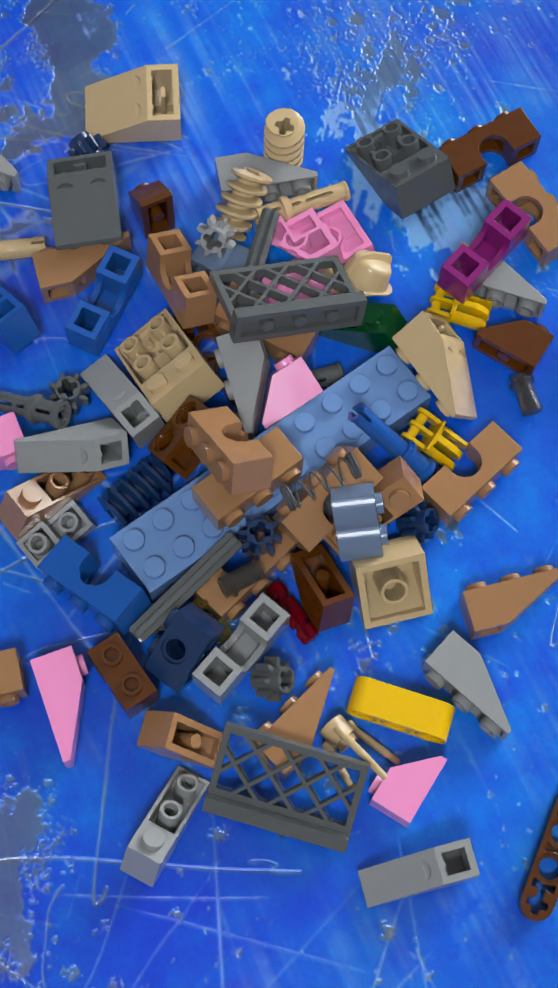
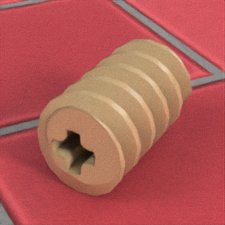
[263,108,305,167]
[215,167,273,241]

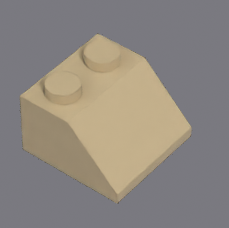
[348,536,433,630]

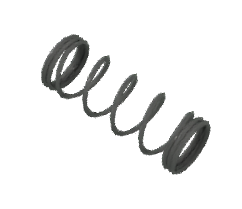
[279,452,362,512]

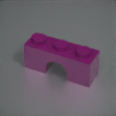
[437,198,532,304]

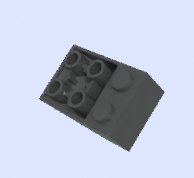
[345,119,456,219]
[47,150,122,250]

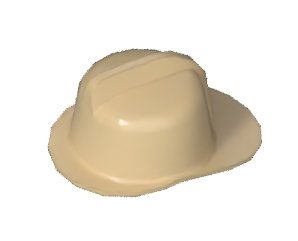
[322,250,392,297]

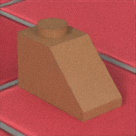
[136,710,223,769]

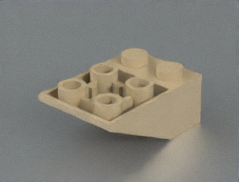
[85,64,182,143]
[114,308,225,422]
[392,311,477,421]

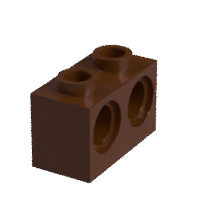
[147,395,209,480]
[87,632,159,719]

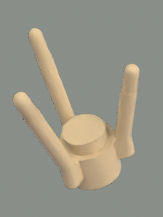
[320,714,400,787]

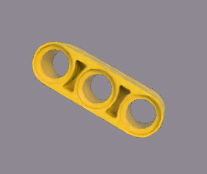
[346,676,456,744]

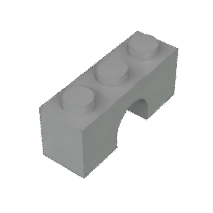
[192,592,290,706]

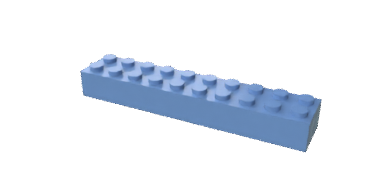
[109,346,431,604]

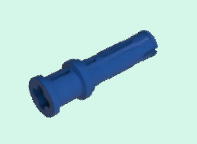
[348,402,436,483]

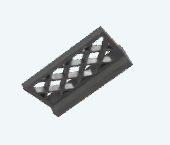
[209,255,368,344]
[201,721,370,853]

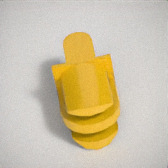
[425,283,494,331]
[400,407,469,471]

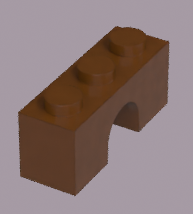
[439,107,541,194]

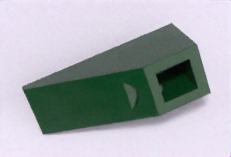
[319,302,408,354]

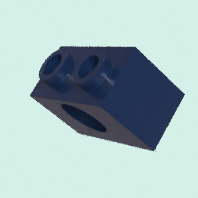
[143,602,226,693]

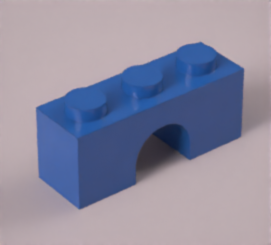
[64,244,143,357]
[37,535,151,636]

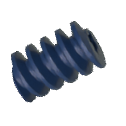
[97,454,173,527]

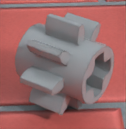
[195,214,238,258]

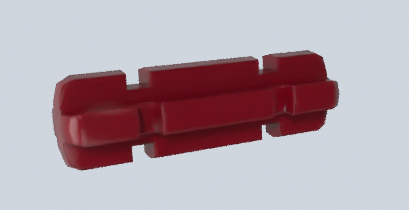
[266,581,319,645]

